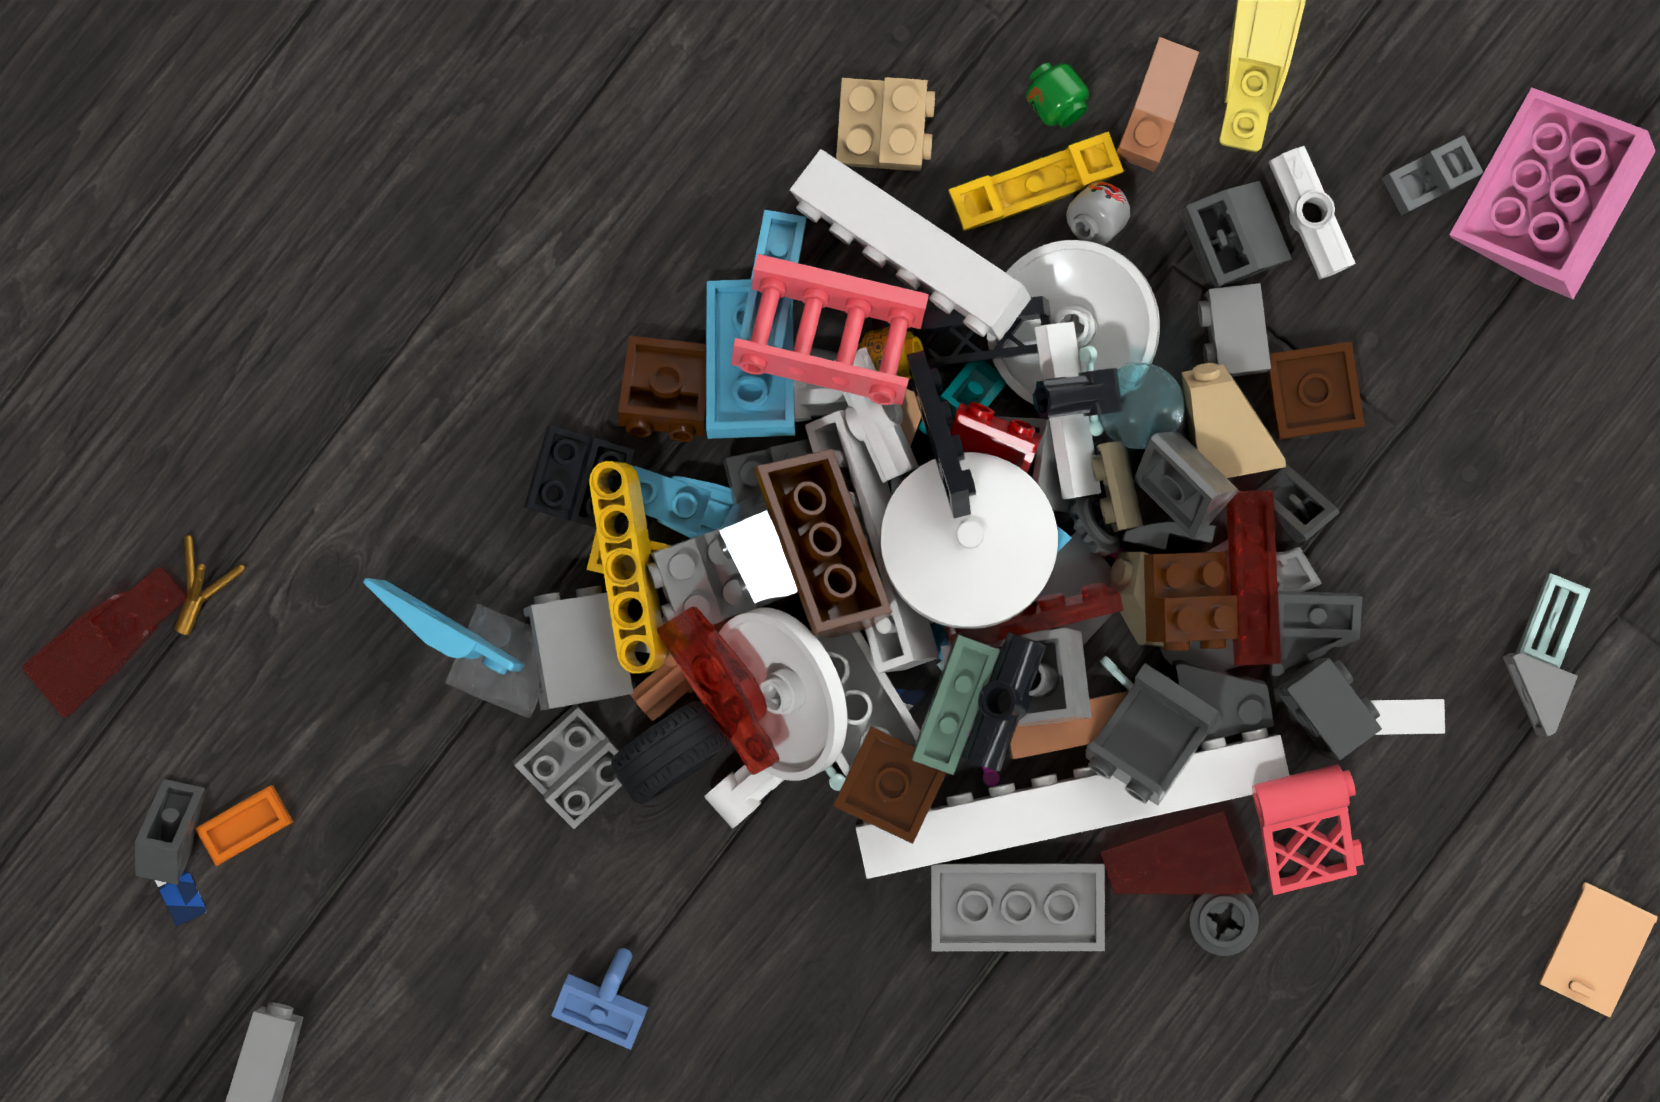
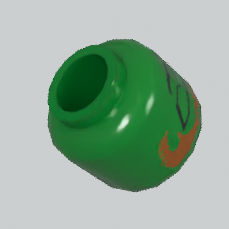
[1026,62,1089,128]

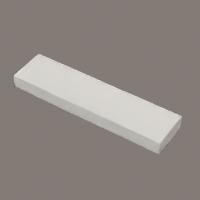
[1035,322,1101,500]

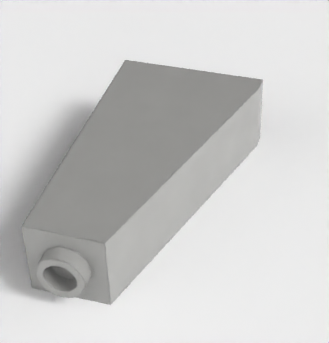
[225,1002,304,1102]

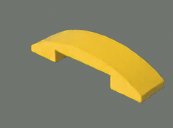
[948,131,1123,231]

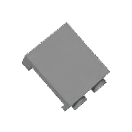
[523,586,634,711]

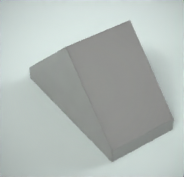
[1502,653,1578,736]

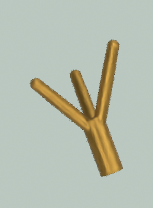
[174,535,246,635]

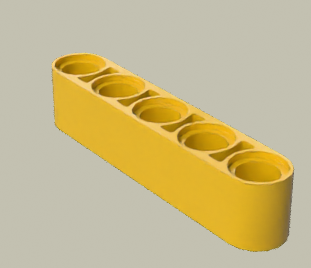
[589,461,667,673]

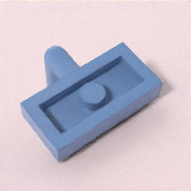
[551,948,648,1050]

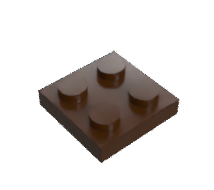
[1267,342,1365,440]
[833,726,946,844]

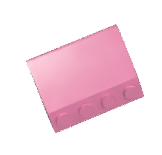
[1449,87,1656,299]

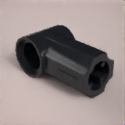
[1033,368,1123,419]

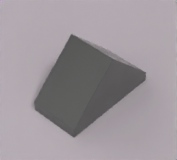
[1255,465,1340,543]

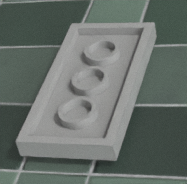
[931,863,1105,951]

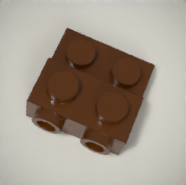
[618,336,706,442]
[1144,552,1239,651]

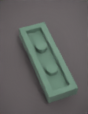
[910,634,1000,775]

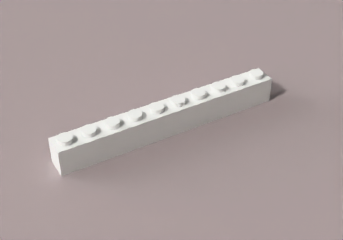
[855,728,1290,879]

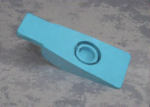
[632,466,734,538]
[363,578,525,675]

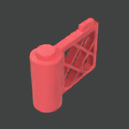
[1252,764,1364,895]

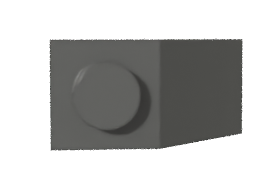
[135,779,205,885]

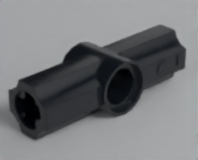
[962,632,1046,771]

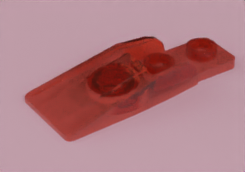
[23,568,187,717]
[657,606,780,775]

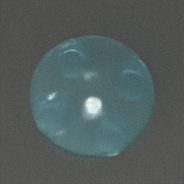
[1098,362,1184,449]

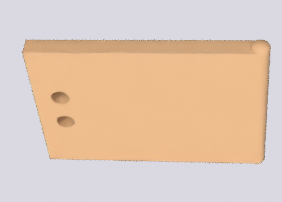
[1538,882,1658,1017]

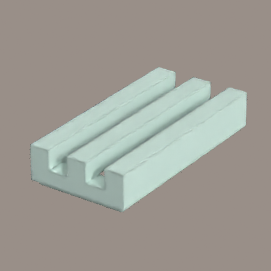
[1516,573,1590,669]

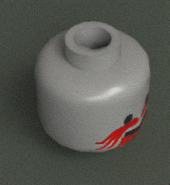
[1066,182,1130,245]

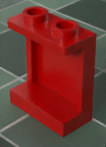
[950,402,1043,473]

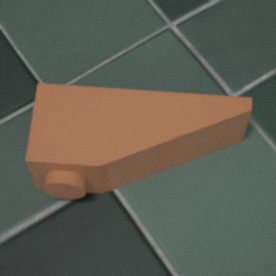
[1116,37,1199,172]

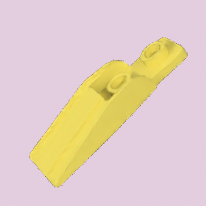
[1219,0,1306,152]

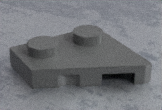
[1269,591,1363,676]
[1173,660,1274,741]

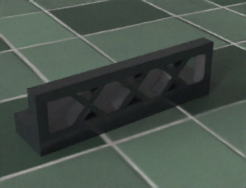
[872,296,1052,367]

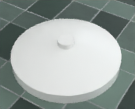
[987,240,1160,405]
[881,452,1058,629]
[711,607,847,781]

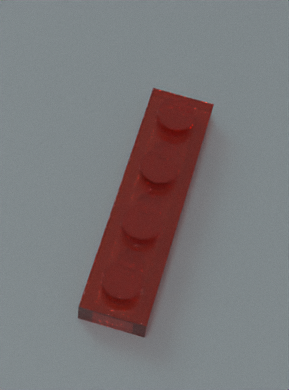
[1227,490,1281,665]
[943,583,1124,649]

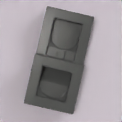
[1382,135,1484,216]
[1120,522,1216,551]

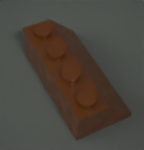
[754,449,892,638]

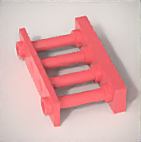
[731,254,929,405]

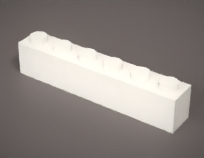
[790,149,1031,340]
[805,410,940,673]

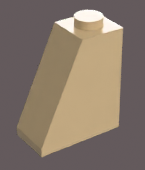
[1181,363,1286,478]

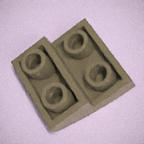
[1091,441,1144,532]

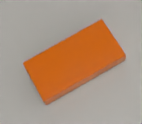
[195,785,294,866]

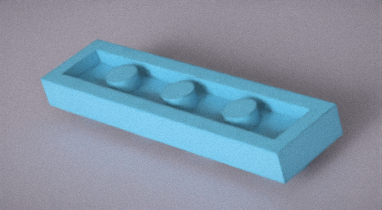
[739,210,807,349]

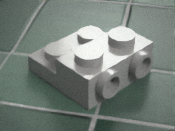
[646,528,757,636]

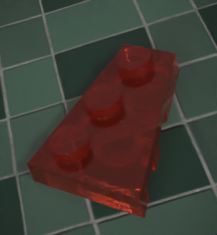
[1100,811,1253,895]

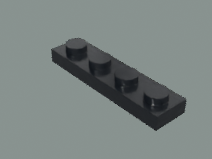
[907,350,976,518]

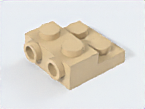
[836,77,935,171]

